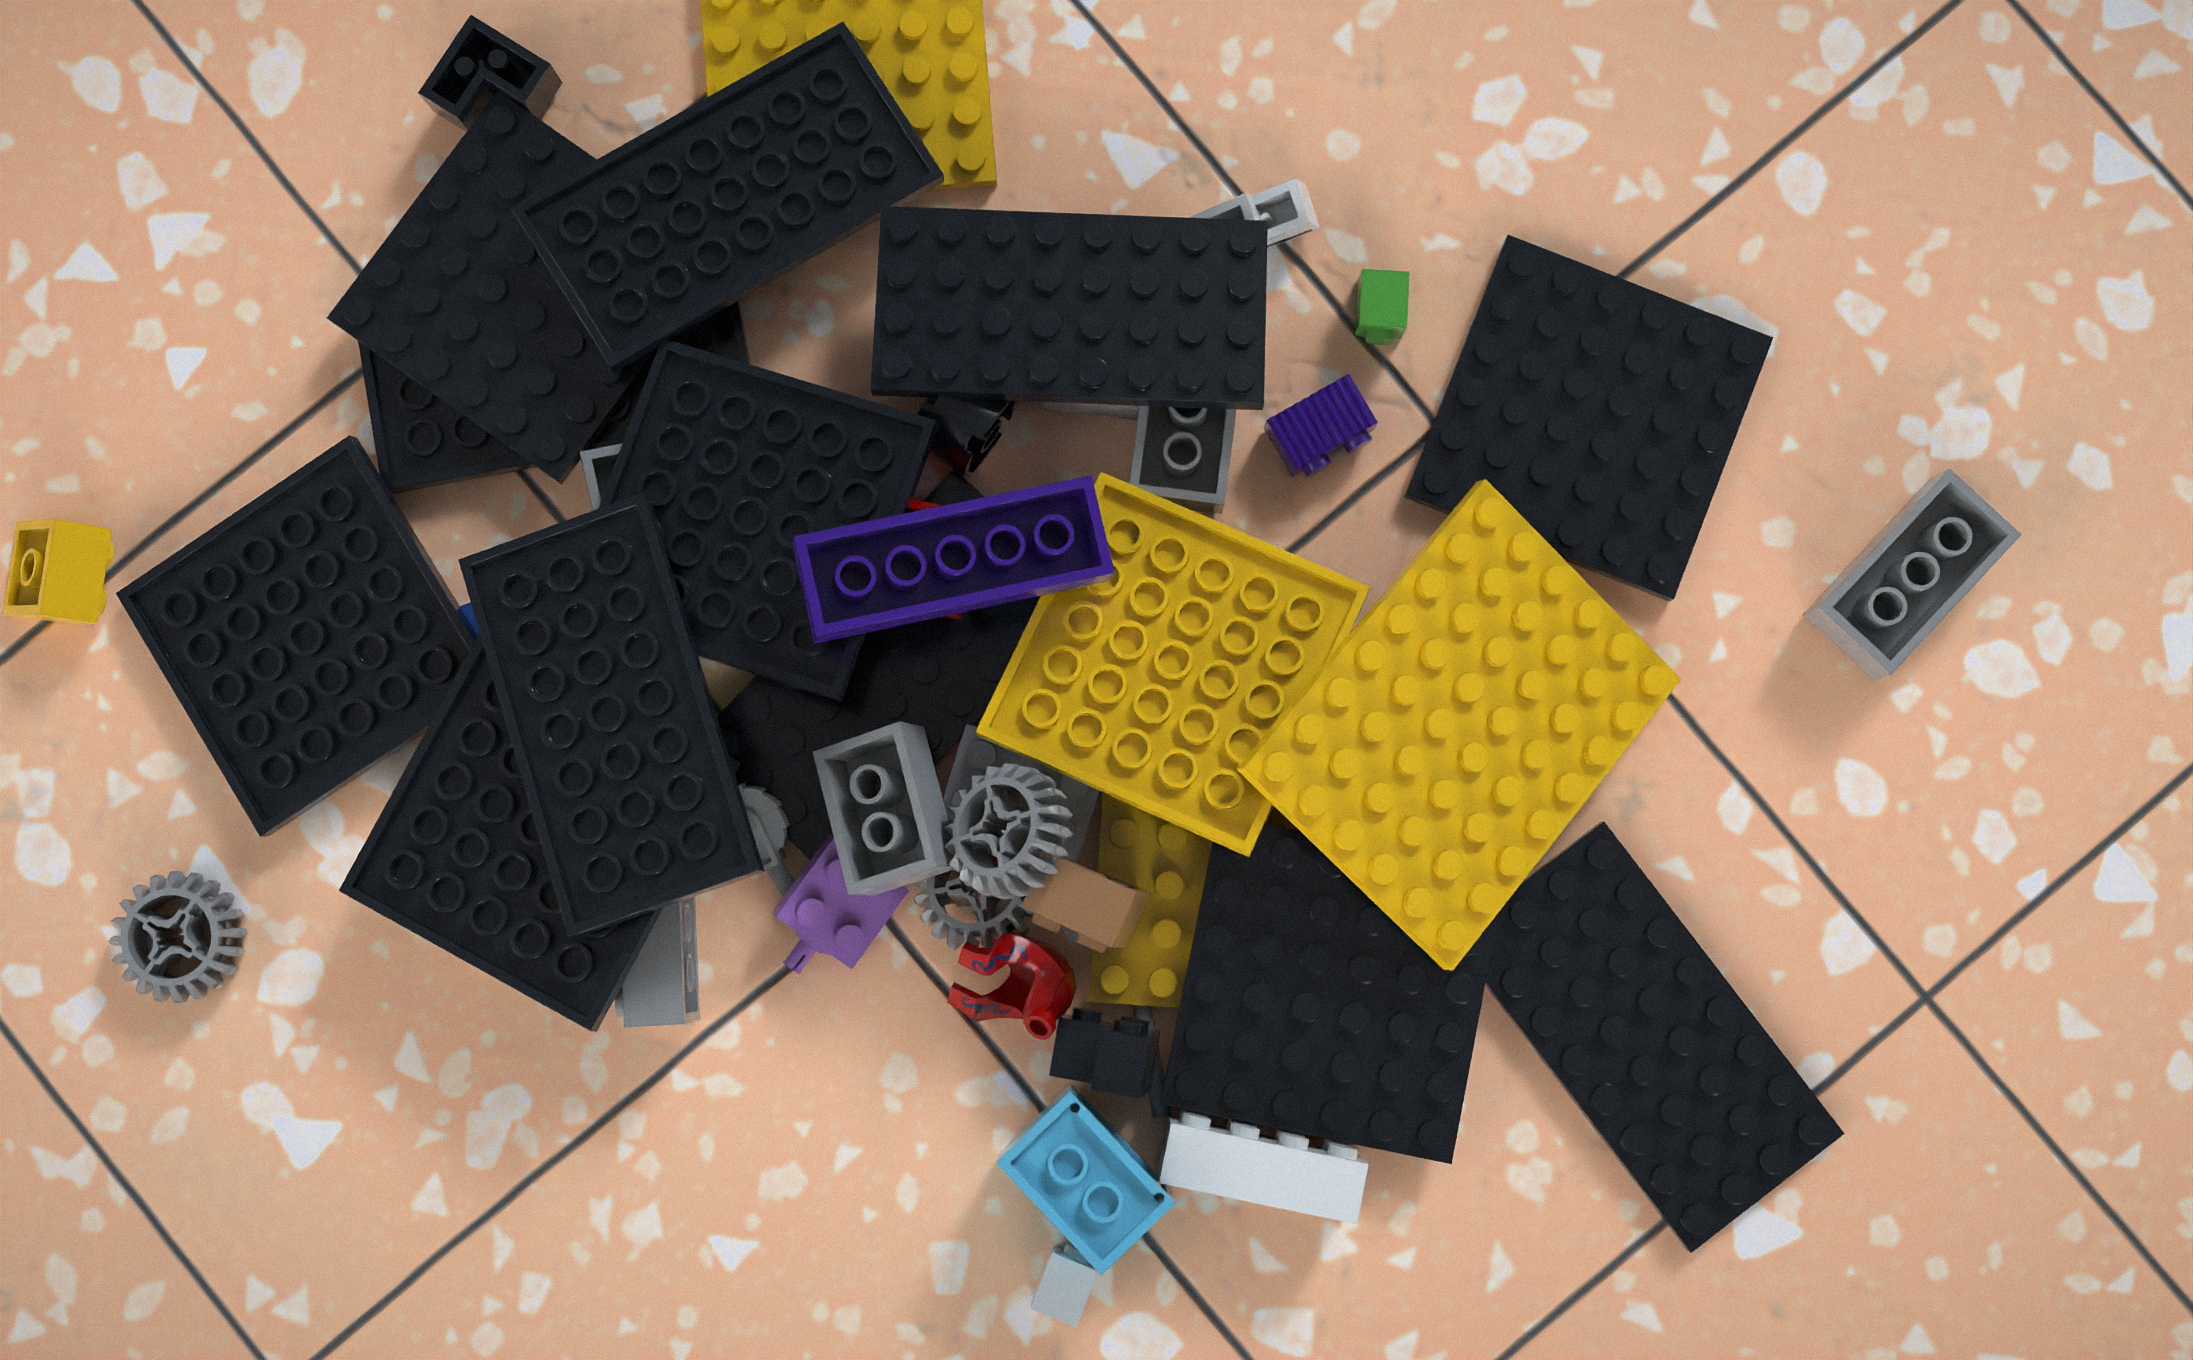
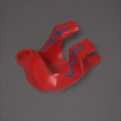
[947,932,1076,1040]

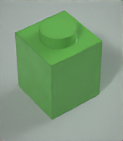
[1354,269,1410,345]

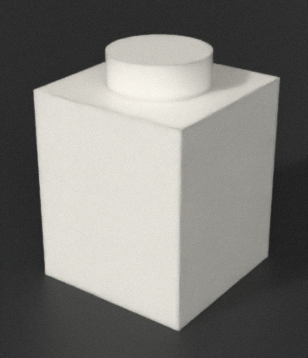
[1031,1243,1098,1328]

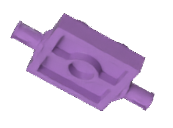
[772,834,909,974]

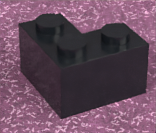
[418,15,563,132]
[1049,1007,1161,1099]

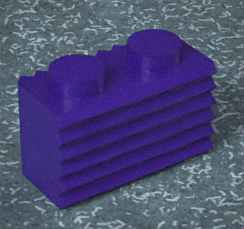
[1264,374,1378,477]

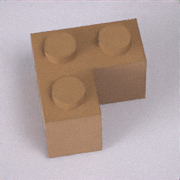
[1021,856,1151,953]

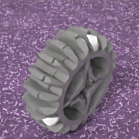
[944,763,1074,899]
[914,835,1034,950]
[108,871,248,1003]

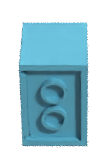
[996,1084,1176,1276]

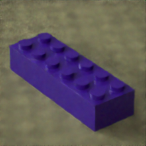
[792,475,1114,644]

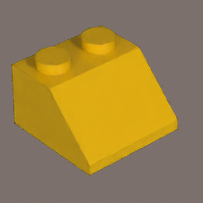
[2,518,114,624]

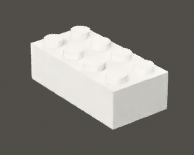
[1157,1109,1369,1224]

